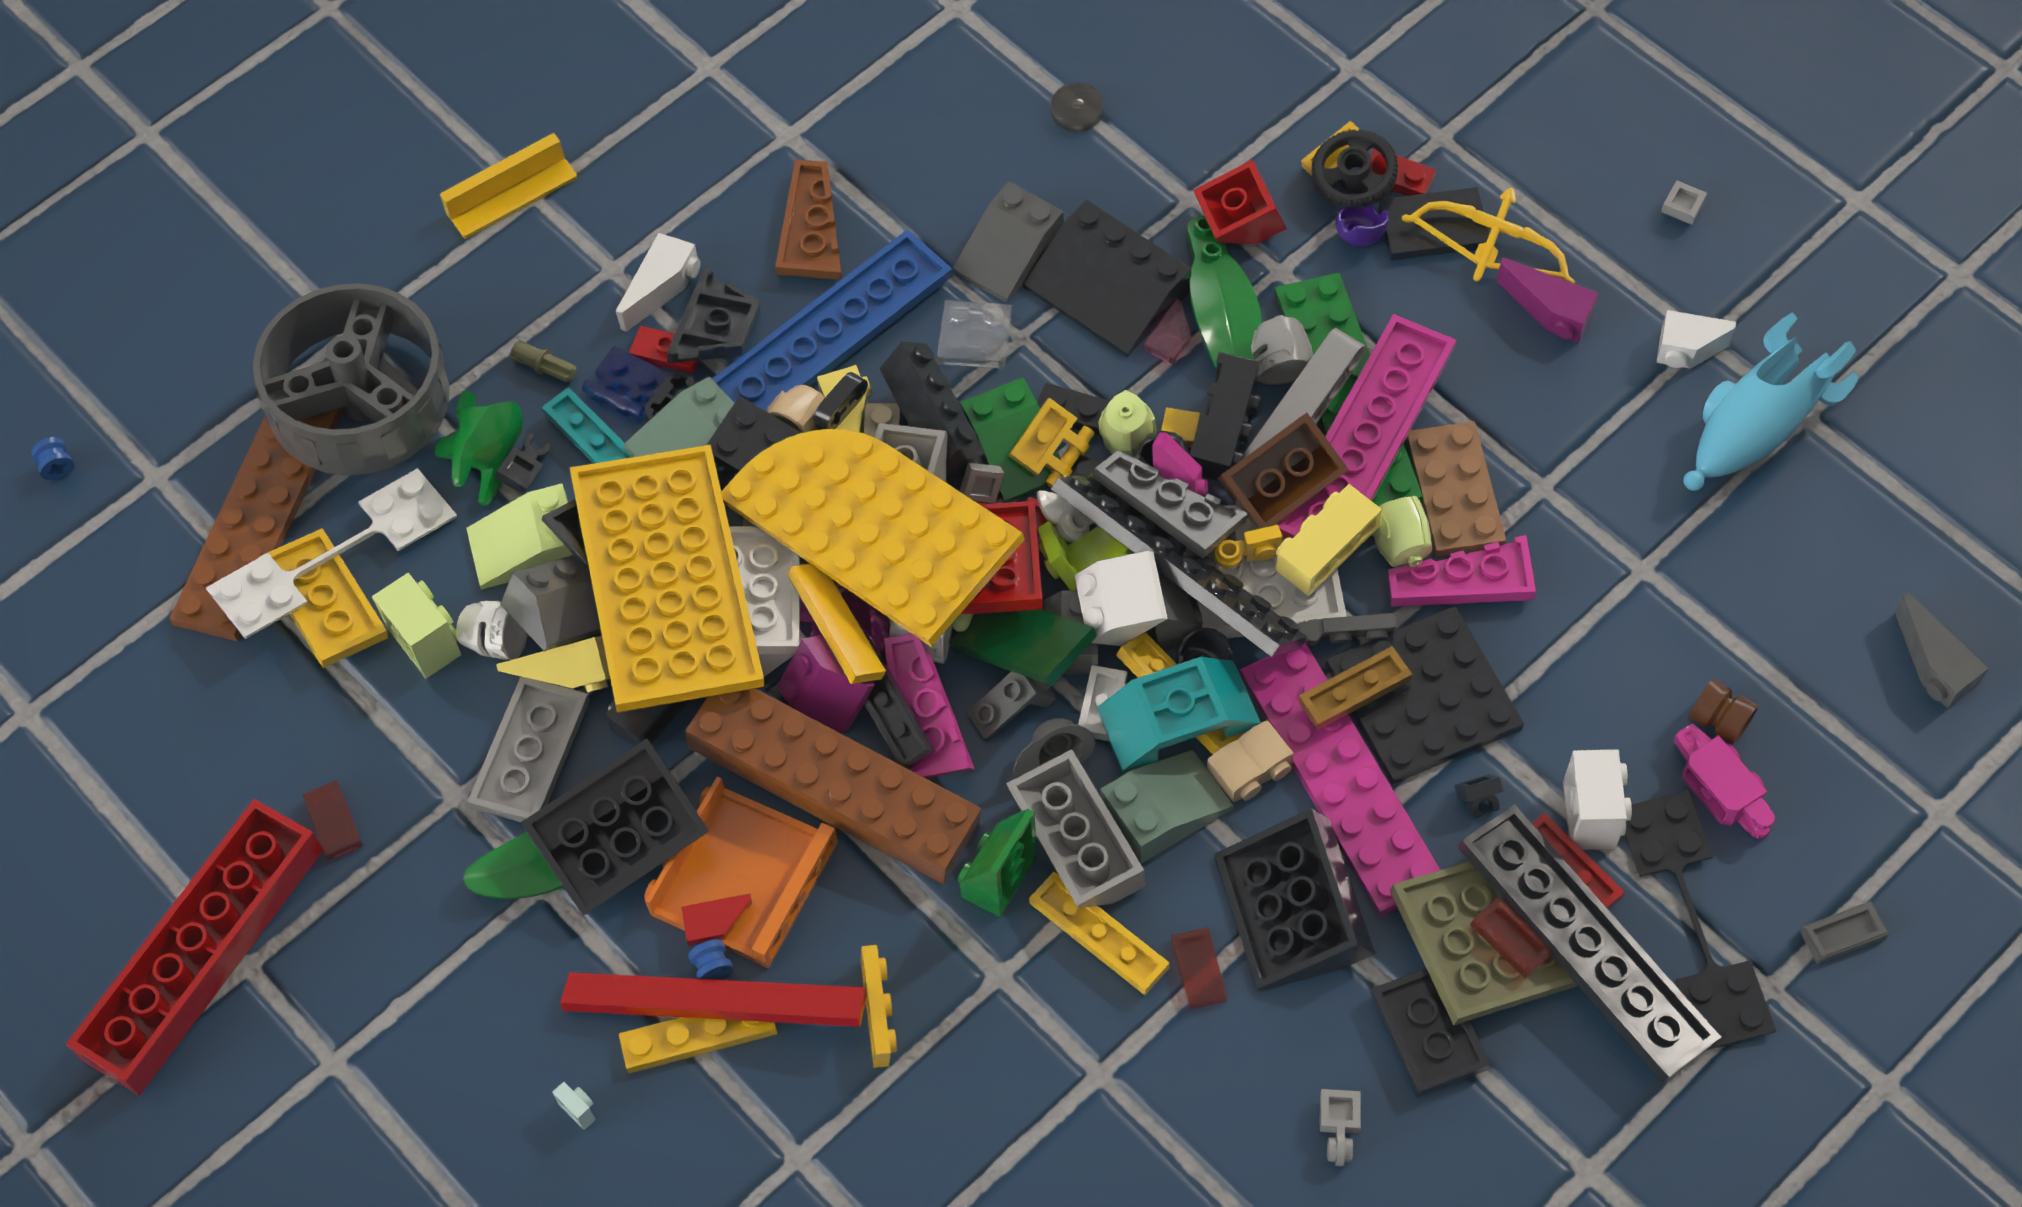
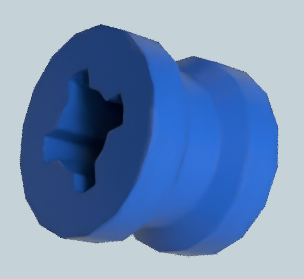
[31,437,74,481]
[688,939,734,980]

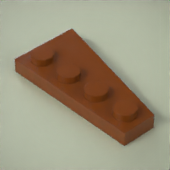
[775,159,842,280]

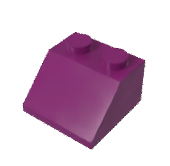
[777,634,874,733]

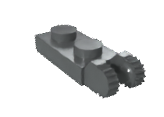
[1298,613,1396,647]

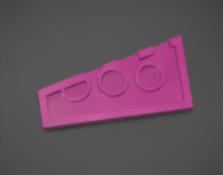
[1387,535,1536,607]
[884,633,975,779]

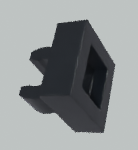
[1454,774,1504,817]

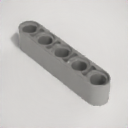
[1242,328,1366,459]

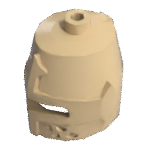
[766,385,824,433]

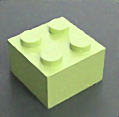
[372,573,462,679]

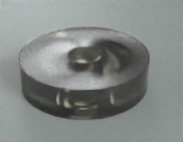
[1051,83,1103,132]

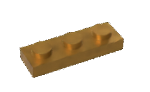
[1298,646,1412,730]

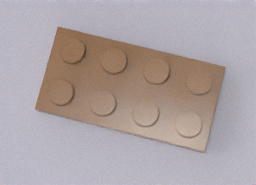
[1406,421,1506,557]

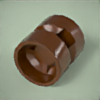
[1688,678,1759,746]

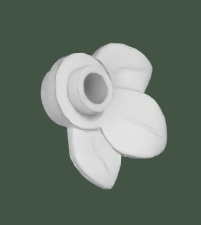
[1037,475,1094,543]

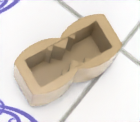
[1207,720,1294,803]

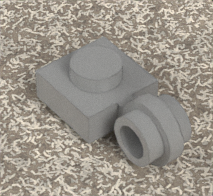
[1320,1089,1361,1166]

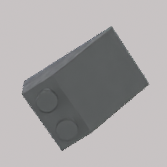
[952,181,1064,303]

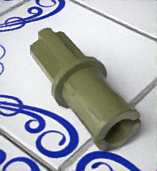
[510,340,577,382]

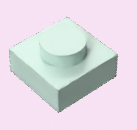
[552,1082,596,1130]

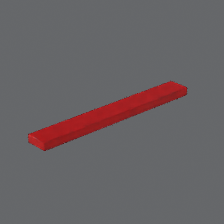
[560,972,867,1027]

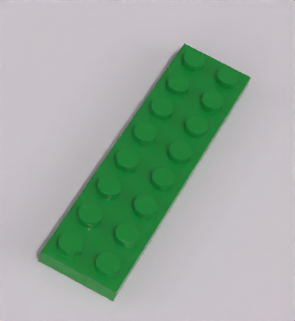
[1274,272,1423,506]

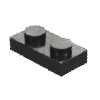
[1037,383,1110,436]

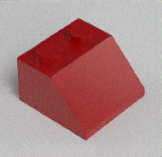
[1193,159,1287,244]

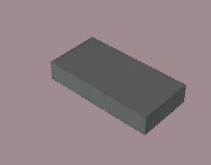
[1800,901,1889,965]

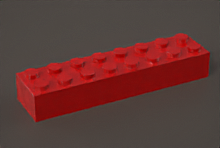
[65,799,324,1096]

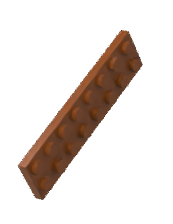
[169,407,344,642]

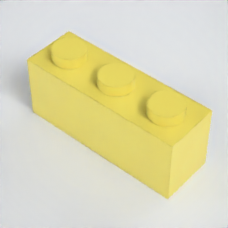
[1276,484,1382,596]

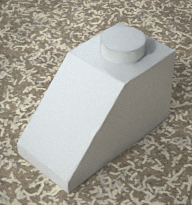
[1656,310,1736,369]

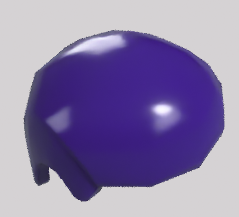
[1335,205,1389,248]

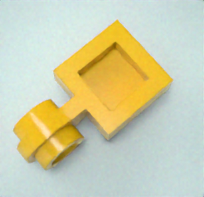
[1214,525,1282,569]

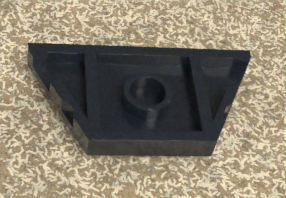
[667,268,760,364]

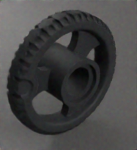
[1312,129,1398,209]

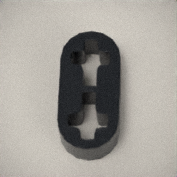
[645,371,695,422]
[814,372,868,429]

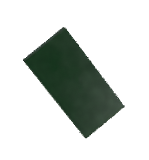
[949,609,1097,686]

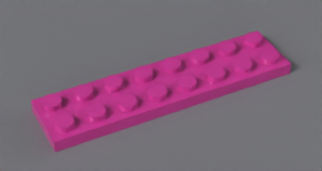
[1277,314,1456,539]
[1240,642,1440,917]

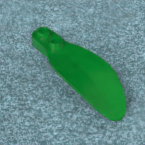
[1186,216,1262,370]
[463,832,563,899]

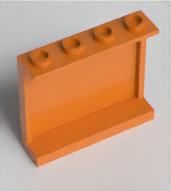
[644,776,838,969]

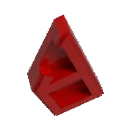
[681,893,752,946]

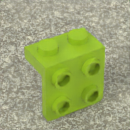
[1037,521,1131,591]

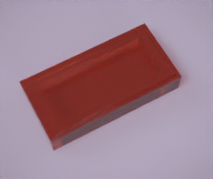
[302,780,363,860]
[1470,897,1552,979]
[1171,927,1227,1010]

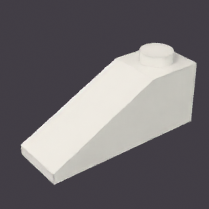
[616,233,700,332]

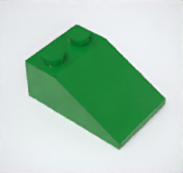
[960,377,1061,503]
[958,809,1037,918]

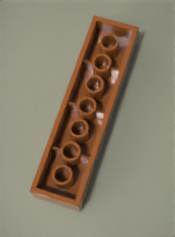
[685,688,981,885]

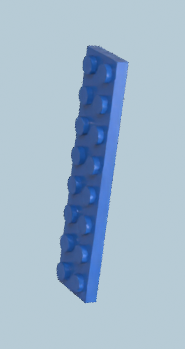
[712,229,953,411]

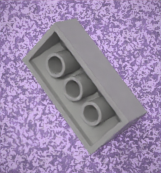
[1006,749,1146,908]

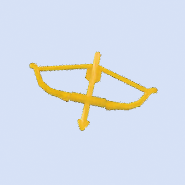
[1401,188,1575,284]

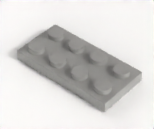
[467,677,590,822]

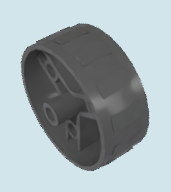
[253,283,450,475]

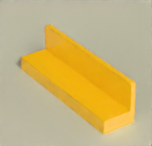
[439,133,577,239]

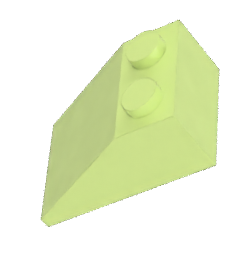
[466,483,573,590]

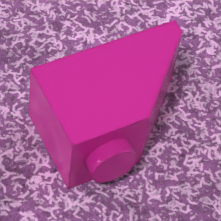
[1153,432,1208,497]

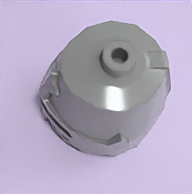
[1251,315,1313,385]

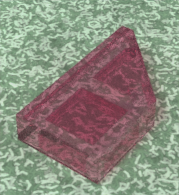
[1144,299,1191,365]

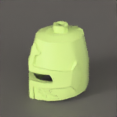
[1098,390,1156,457]
[1372,496,1432,568]

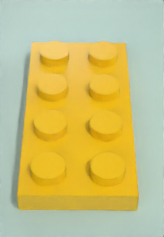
[258,528,388,668]

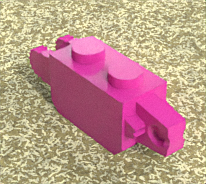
[1673,723,1776,840]

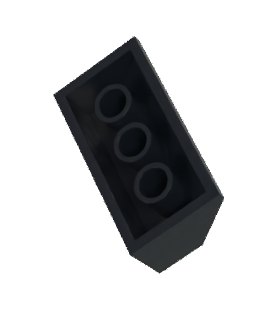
[879,341,987,477]

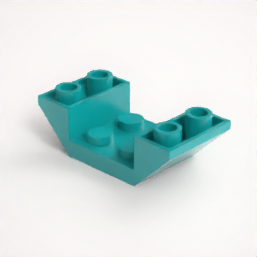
[1097,657,1261,773]

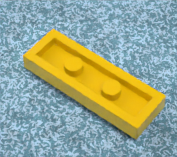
[860,945,897,1068]

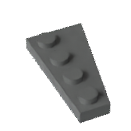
[1093,450,1248,559]

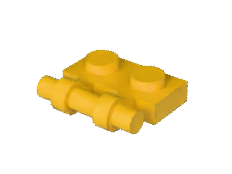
[1008,398,1095,488]

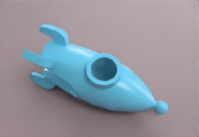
[1683,312,1859,491]

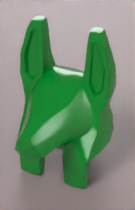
[434,390,523,506]

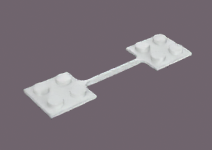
[206,468,457,639]

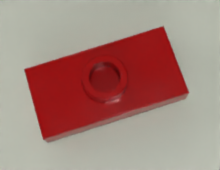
[629,326,699,374]

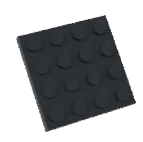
[1326,606,1524,785]

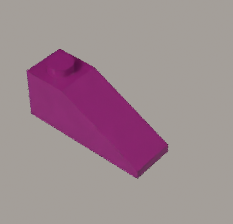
[1496,257,1599,343]

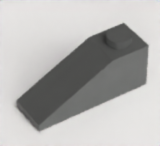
[1895,592,1989,709]

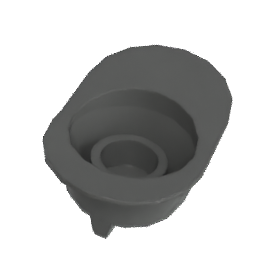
[1013,718,1095,779]

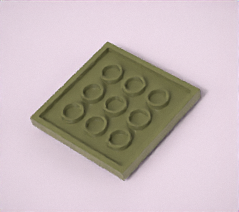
[1390,861,1578,1025]

